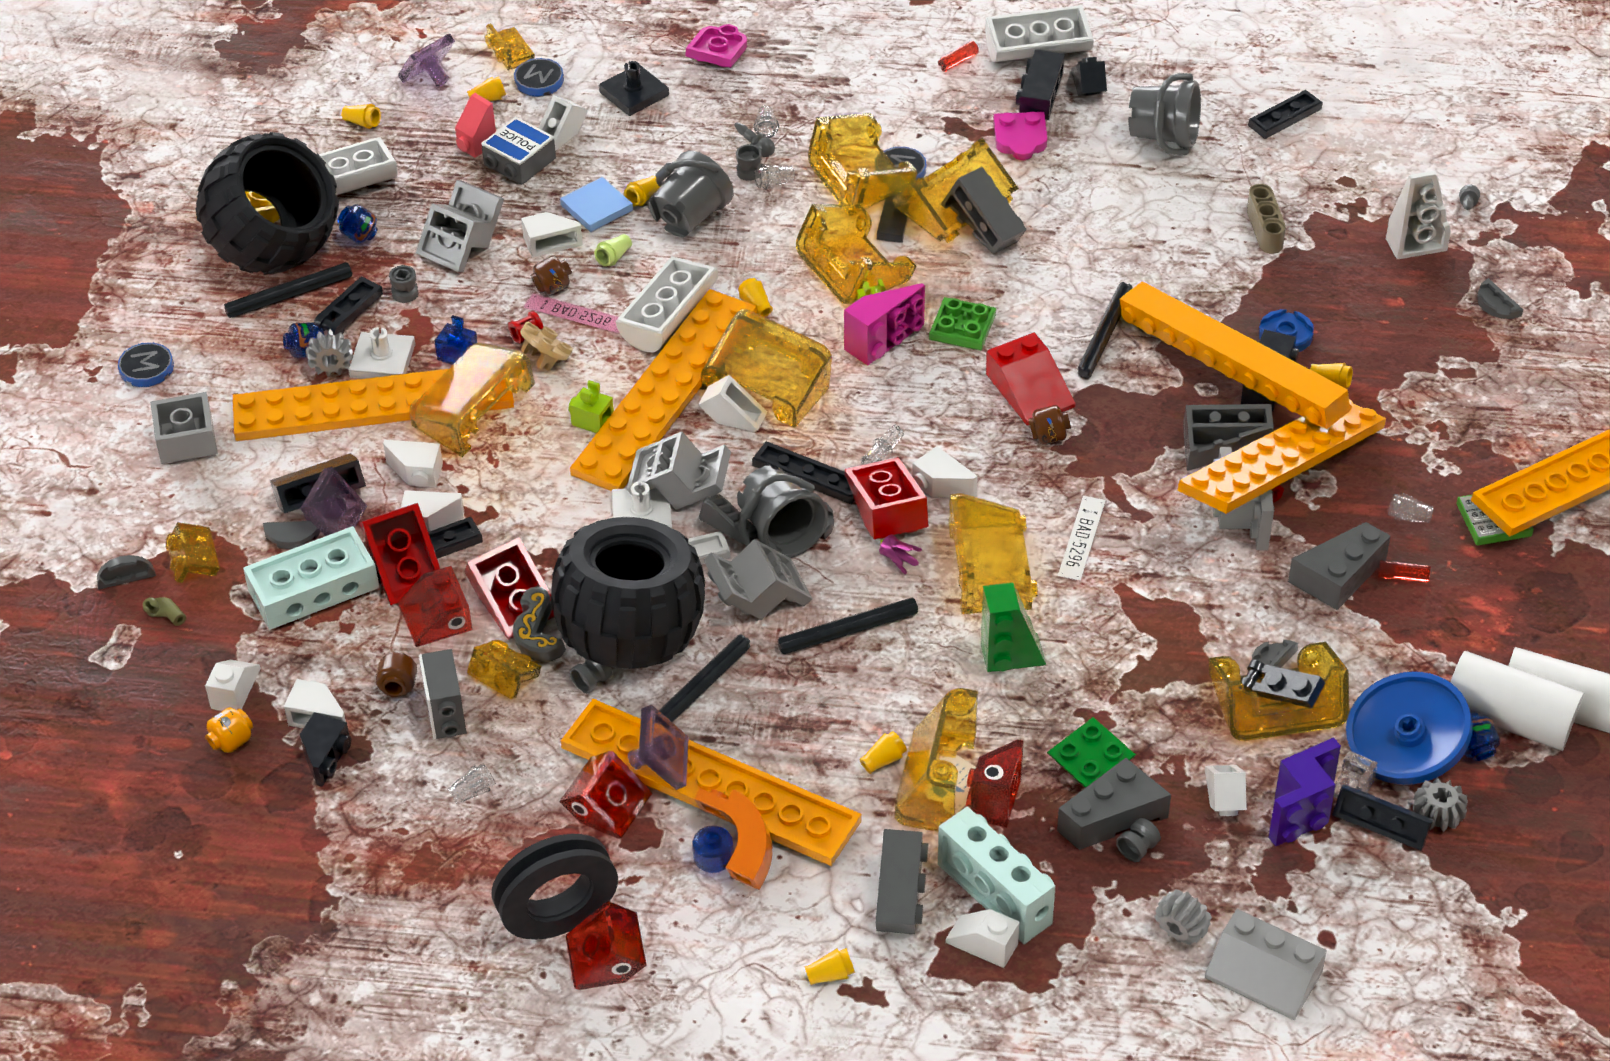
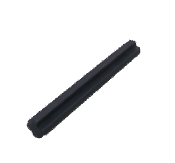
[224,262,352,318]
[1077,282,1133,378]
[778,597,918,654]
[647,634,750,729]

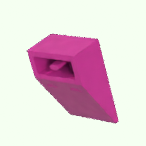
[844,283,925,366]

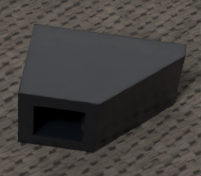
[1071,57,1107,96]
[300,712,352,787]

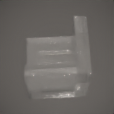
[1333,751,1378,798]

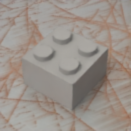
[150,392,218,464]

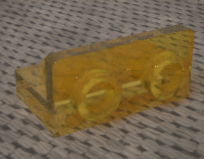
[484,23,535,71]

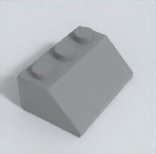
[1205,909,1327,1020]

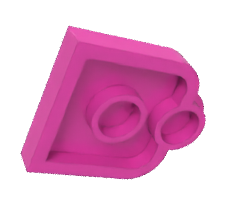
[685,24,747,68]
[993,112,1047,160]

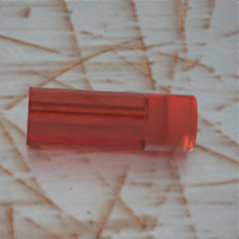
[938,41,979,72]
[1378,560,1431,582]

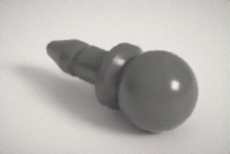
[734,122,775,157]
[1459,184,1480,210]

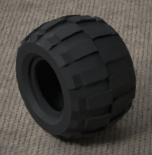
[195,132,339,275]
[551,517,705,669]

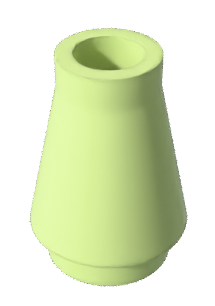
[594,234,632,266]

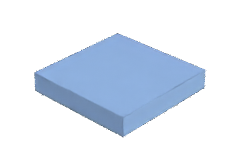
[560,177,633,232]

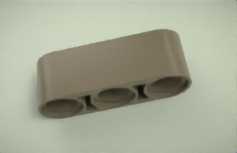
[1247,183,1286,254]

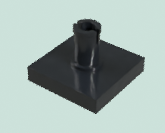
[599,61,669,116]

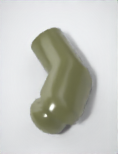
[142,597,186,626]

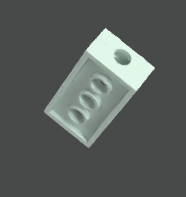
[243,526,379,630]
[938,806,1055,944]

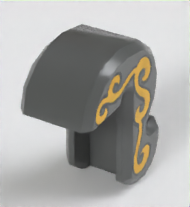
[513,586,566,662]

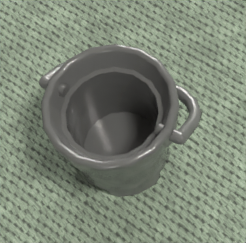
[1128,73,1201,155]
[648,150,734,237]
[737,466,828,558]

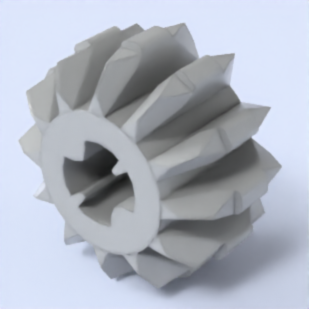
[306,329,353,377]
[1413,777,1468,832]
[1155,889,1212,945]

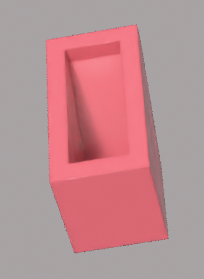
[455,93,496,158]

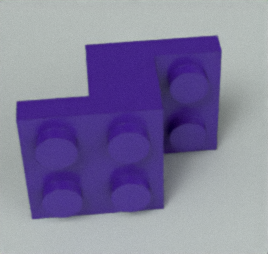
[1268,737,1341,847]

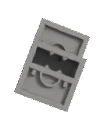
[416,180,504,272]
[627,432,731,510]
[1213,447,1274,550]
[704,539,813,620]

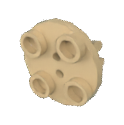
[520,322,573,371]

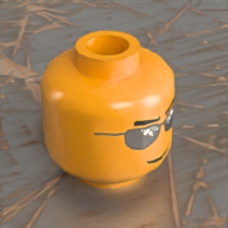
[205,707,253,753]

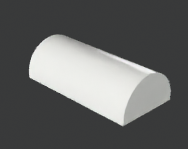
[985,5,1094,63]
[319,137,398,195]
[615,256,718,352]
[1509,647,1610,733]
[1450,651,1584,751]

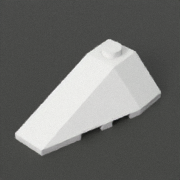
[1386,171,1451,259]

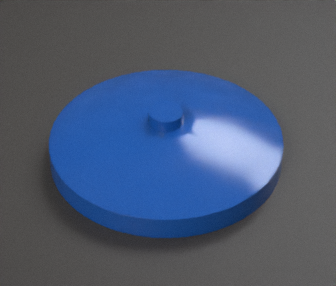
[1346,672,1473,785]

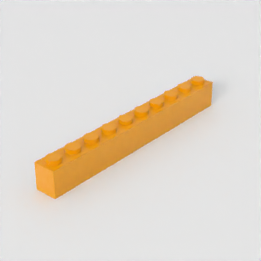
[1119,281,1350,429]

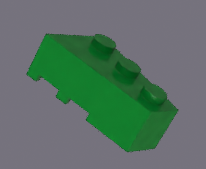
[981,582,1046,672]

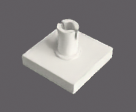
[349,327,415,379]
[612,482,672,528]

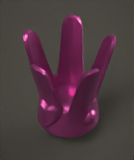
[879,534,922,575]

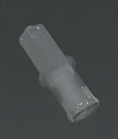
[861,424,904,465]

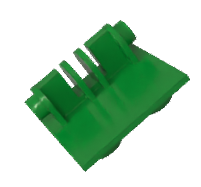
[1047,717,1136,788]

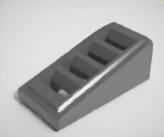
[699,494,758,544]

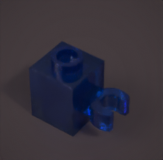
[434,315,480,367]

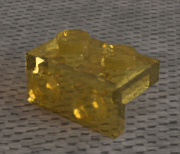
[166,522,220,583]
[467,640,542,699]

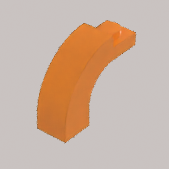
[694,788,772,890]

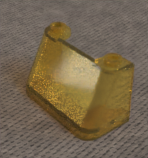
[808,113,917,214]
[892,138,1019,243]
[796,204,917,304]
[701,309,832,428]
[410,342,535,457]
[949,493,1038,614]
[1208,642,1350,741]
[895,688,978,832]

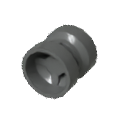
[736,144,762,181]
[389,265,419,303]
[570,659,612,694]
[1116,818,1161,862]

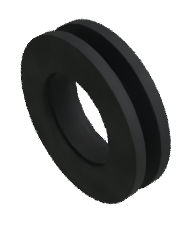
[491,834,618,940]

